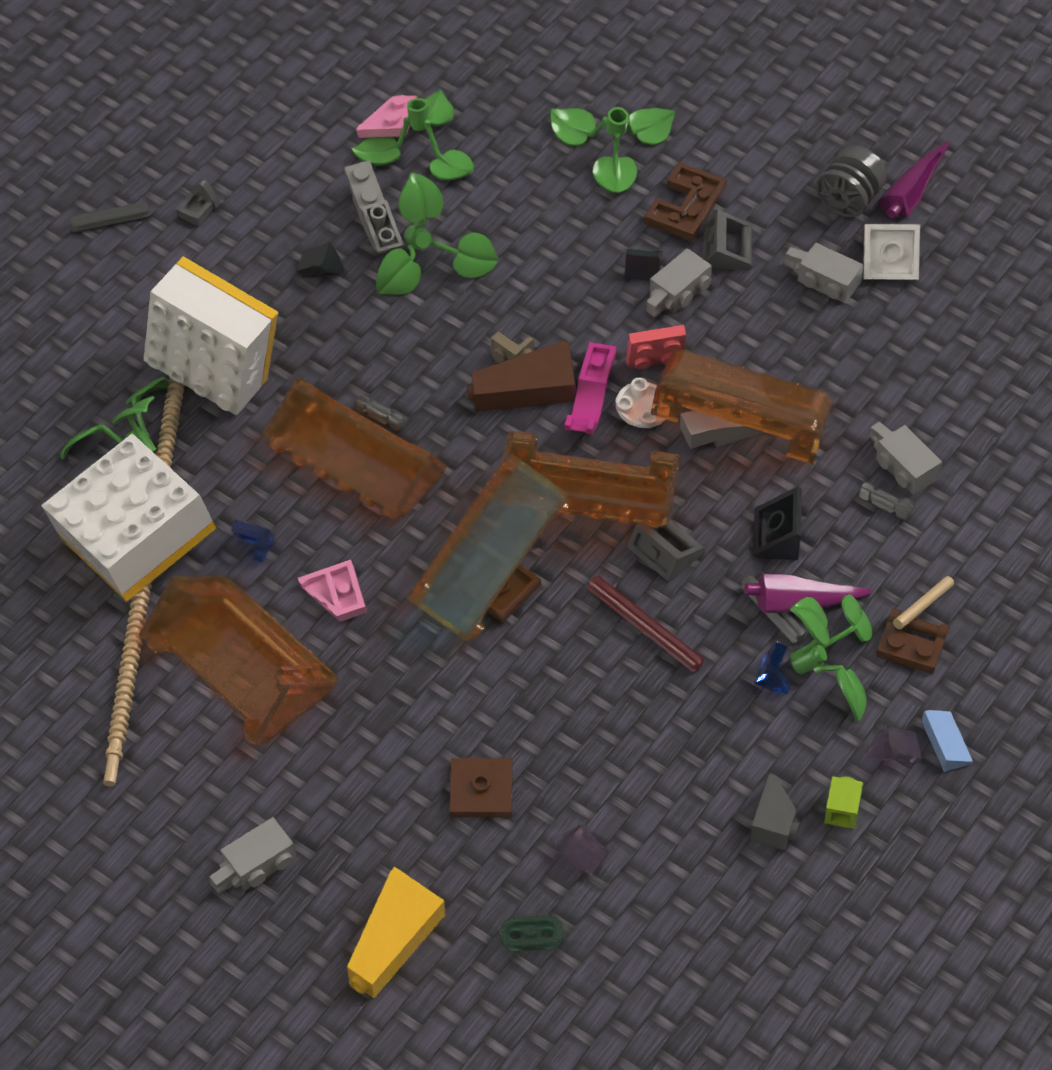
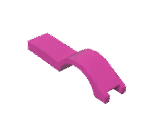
[564,342,616,435]

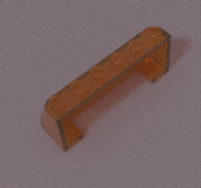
[651,349,833,464]
[262,377,447,521]
[496,431,680,527]

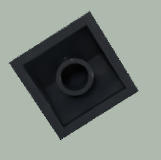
[753,486,802,560]

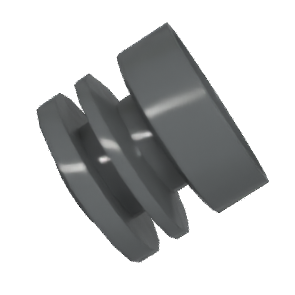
[816,145,888,218]

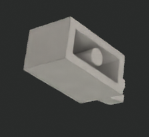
[784,243,864,304]
[646,248,712,317]
[869,421,942,495]
[209,817,296,894]

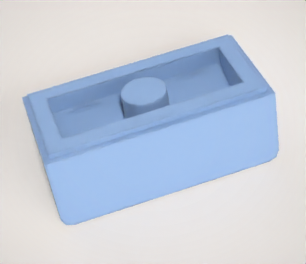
[922,710,973,772]

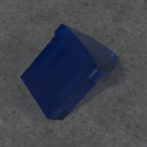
[231,519,274,563]
[754,641,791,694]

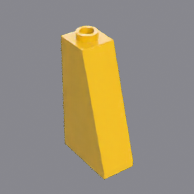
[347,867,445,998]

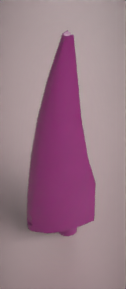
[878,141,949,218]
[744,574,871,613]

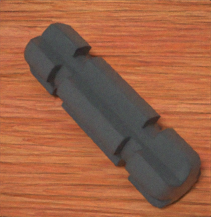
[355,395,406,431]
[858,482,913,520]

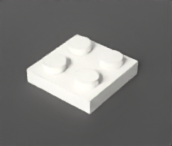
[863,224,920,280]

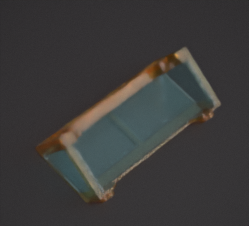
[405,454,570,641]

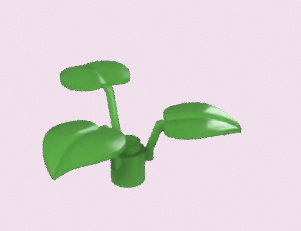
[352,90,474,180]
[550,107,675,194]
[376,173,498,295]
[60,377,168,460]
[790,594,872,723]

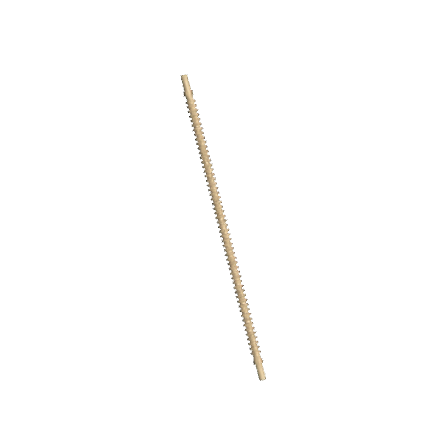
[103,376,185,787]

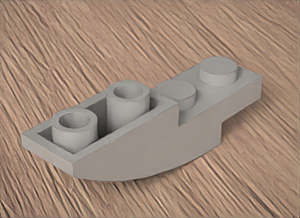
[344,160,404,255]

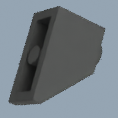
[750,774,800,851]

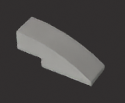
[680,405,769,449]

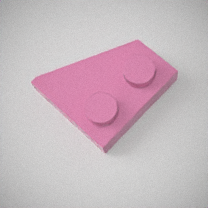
[356,95,417,138]
[298,560,367,622]

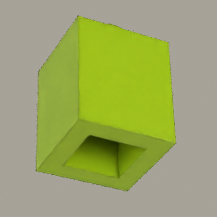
[824,776,863,829]

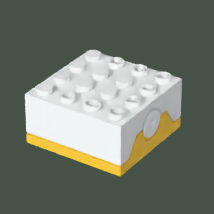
[144,256,278,416]
[41,434,217,602]

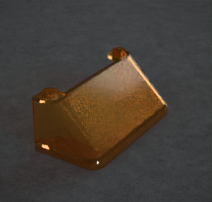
[139,575,338,745]

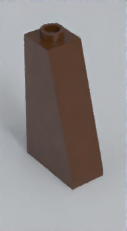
[467,341,575,412]

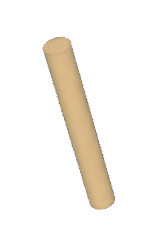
[893,576,954,630]

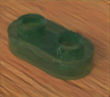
[500,915,563,951]

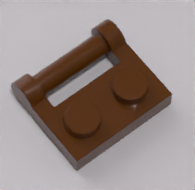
[876,608,950,674]

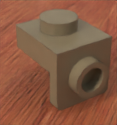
[491,332,534,363]

